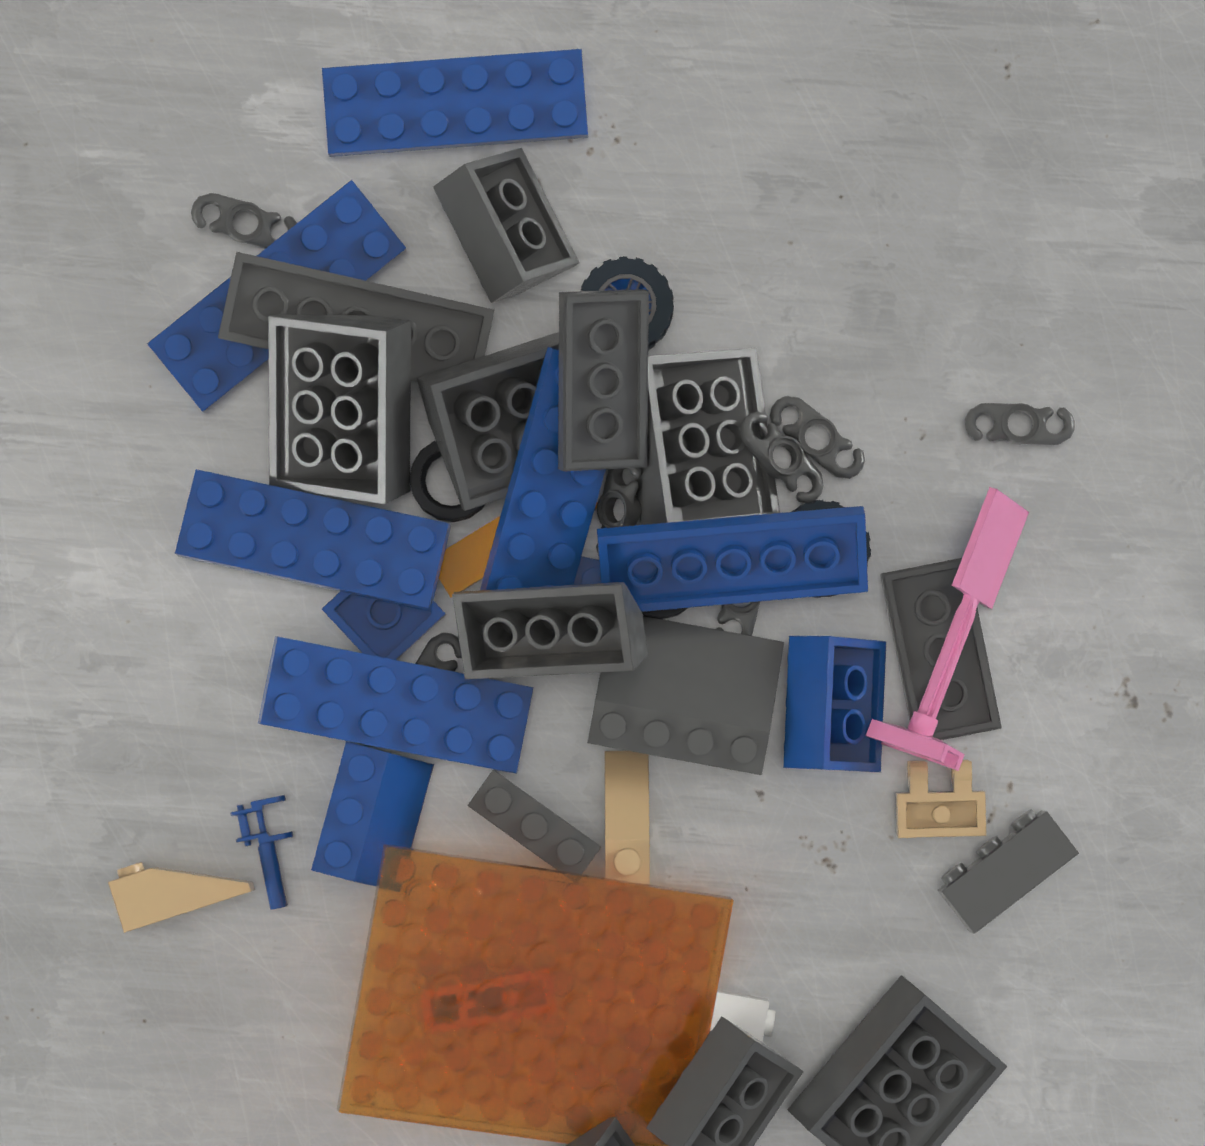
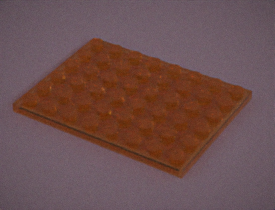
[337,844,734,1146]

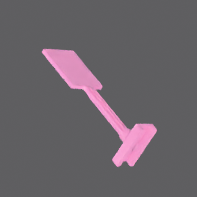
[866,487,1029,771]

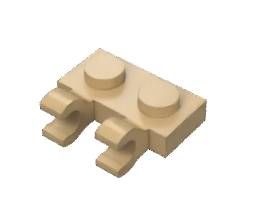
[896,760,986,838]

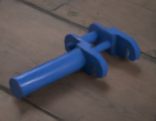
[230,795,293,910]

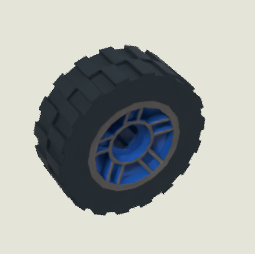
[581,256,674,350]

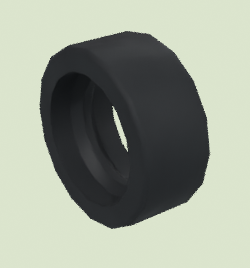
[409,440,485,522]

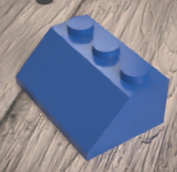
[783,636,886,772]
[311,741,434,892]

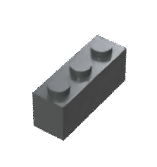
[467,770,601,883]
[938,809,1079,934]

